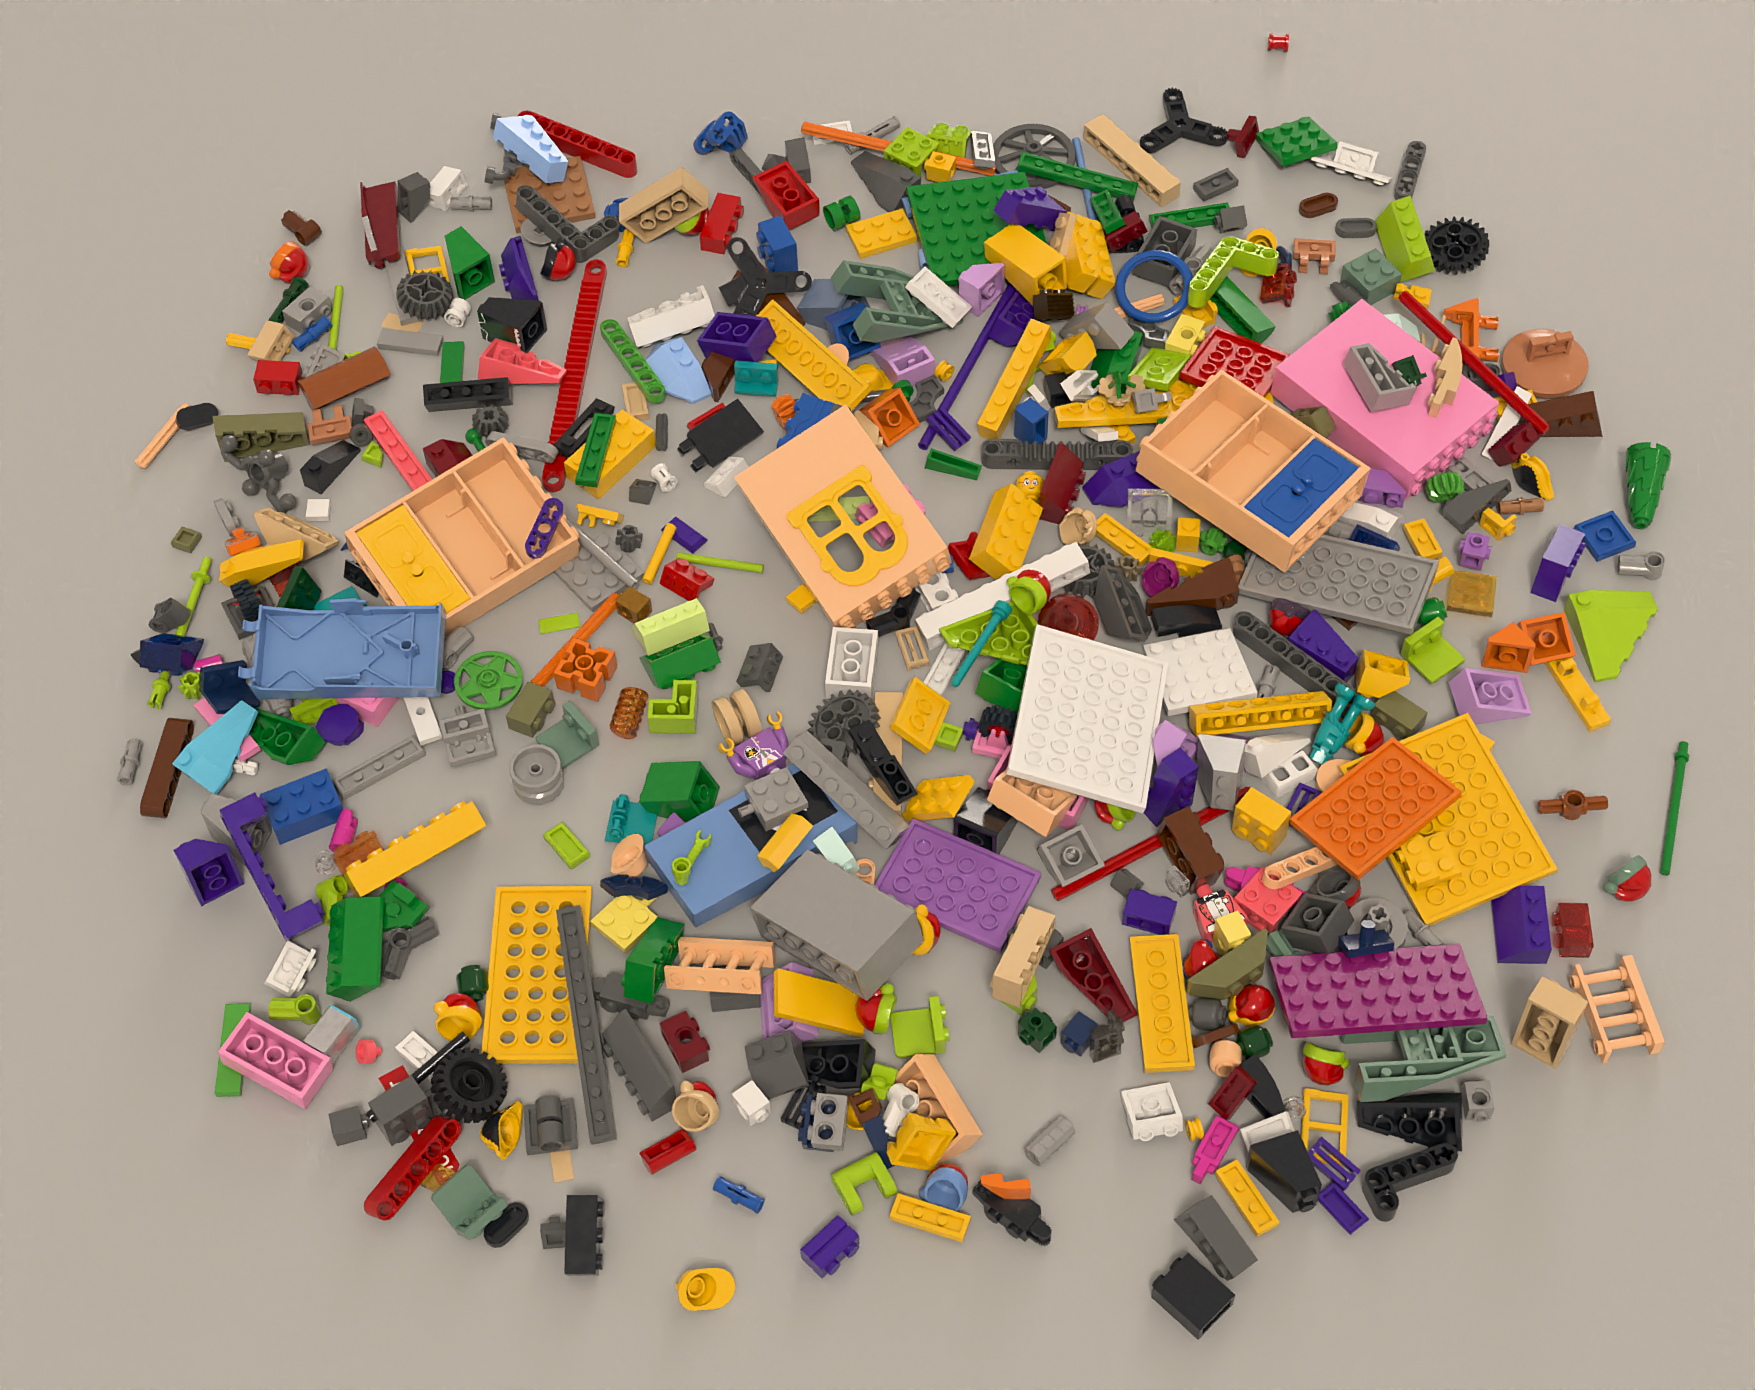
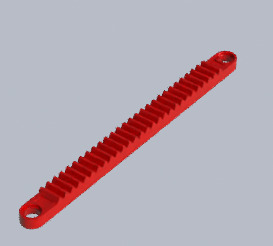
[542,259,607,493]

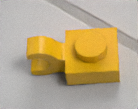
[1393,283,1432,310]

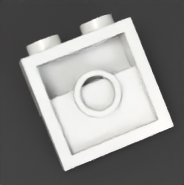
[1121,1082,1183,1141]

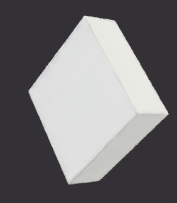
[306,499,331,521]

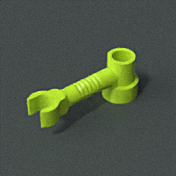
[672,830,711,885]

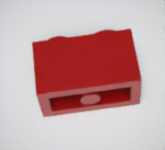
[253,360,303,395]

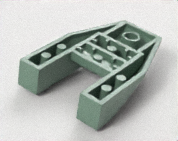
[831,260,963,343]
[1340,1015,1507,1102]

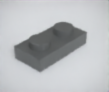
[1193,168,1239,201]

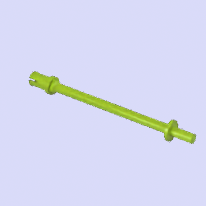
[147,557,212,709]

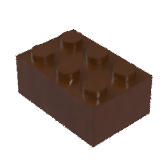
[1156,806,1225,895]

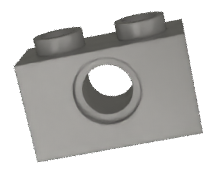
[282,286,332,334]

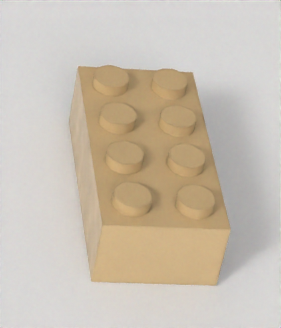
[619,167,709,243]
[1511,976,1588,1069]

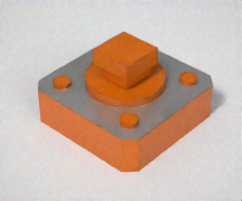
[224,527,261,556]

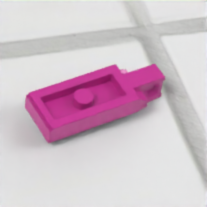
[1191,1115,1239,1184]

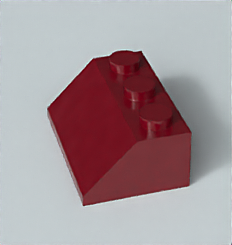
[1039,443,1086,524]

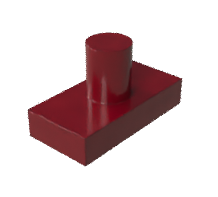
[1227,116,1259,158]
[1208,1066,1258,1120]

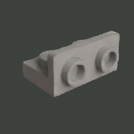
[301,344,345,378]

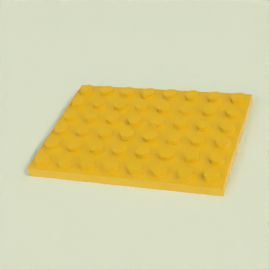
[1340,713,1557,926]

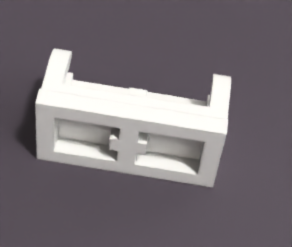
[429,166,468,211]
[1060,370,1100,401]

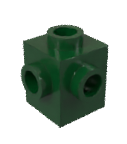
[1018,1008,1057,1053]

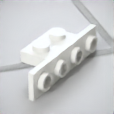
[1311,141,1392,185]

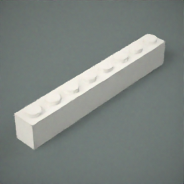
[915,542,1090,650]

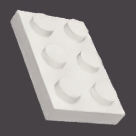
[905,267,972,328]

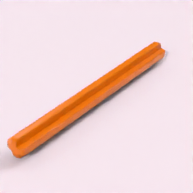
[530,592,618,687]

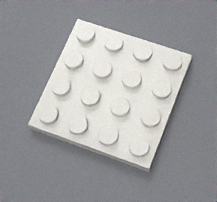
[1143,628,1257,716]

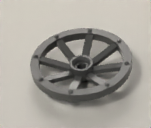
[993,124,1075,189]

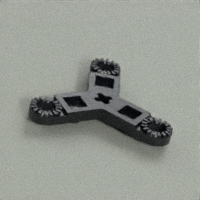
[1140,87,1228,153]
[727,237,812,316]

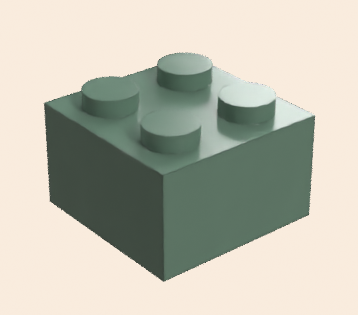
[1340,248,1402,305]

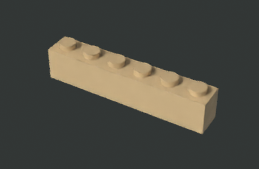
[1083,114,1181,207]
[869,692,903,817]

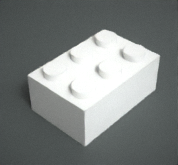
[825,627,879,699]

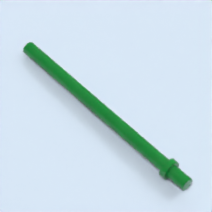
[1660,741,1689,876]

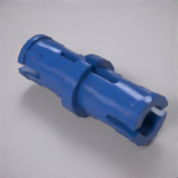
[291,316,333,352]
[713,1176,765,1214]

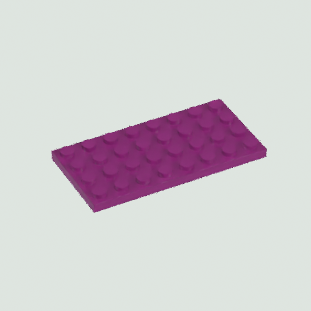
[1269,944,1488,1039]

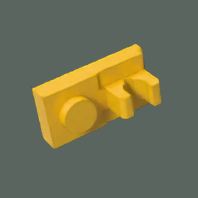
[576,503,624,528]

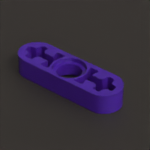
[525,498,564,559]

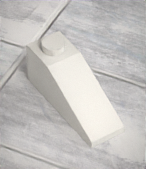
[1244,732,1311,778]

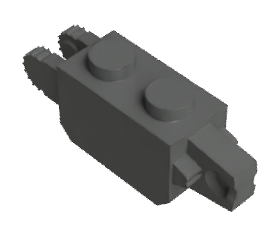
[592,972,670,1020]

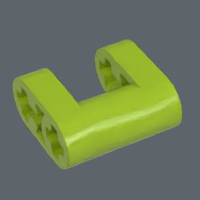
[830,1152,898,1216]

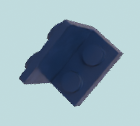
[199,660,260,714]

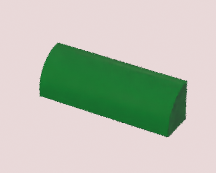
[1210,276,1276,343]

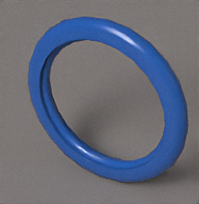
[1115,250,1193,323]

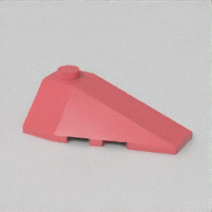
[478,338,567,384]

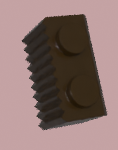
[1032,289,1075,321]

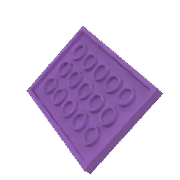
[875,818,1042,953]

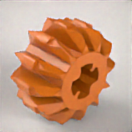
[771,394,796,431]

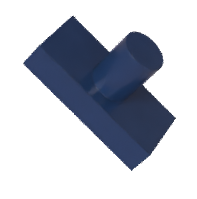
[1338,920,1394,958]

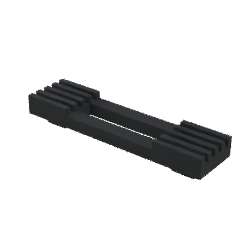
[553,398,615,458]

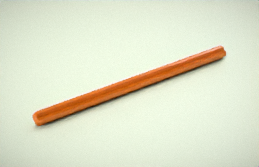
[801,122,996,176]

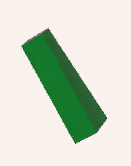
[925,448,982,481]

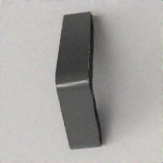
[516,185,620,262]

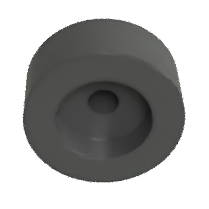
[349,424,372,447]

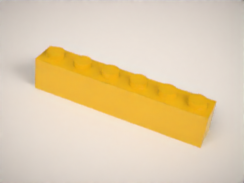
[977,319,1051,439]

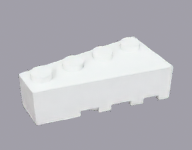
[627,285,715,347]

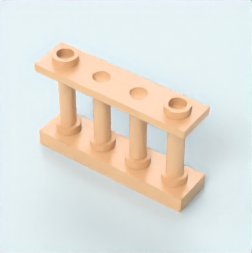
[664,937,776,994]
[1569,955,1665,1063]

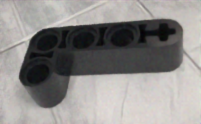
[1362,1143,1458,1222]

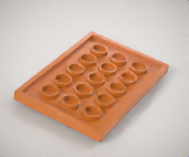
[1290,737,1462,881]

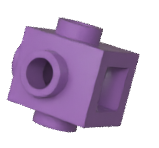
[1458,532,1492,571]

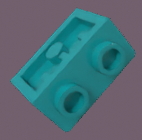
[734,361,779,396]

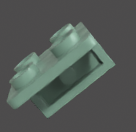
[431,1164,508,1240]

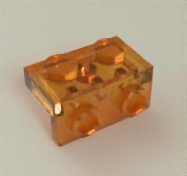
[332,830,385,876]

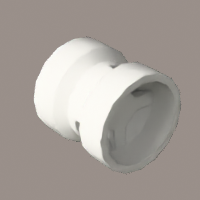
[444,298,471,327]

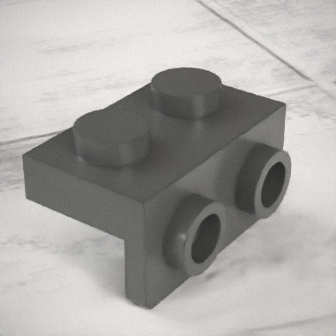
[736,643,783,692]

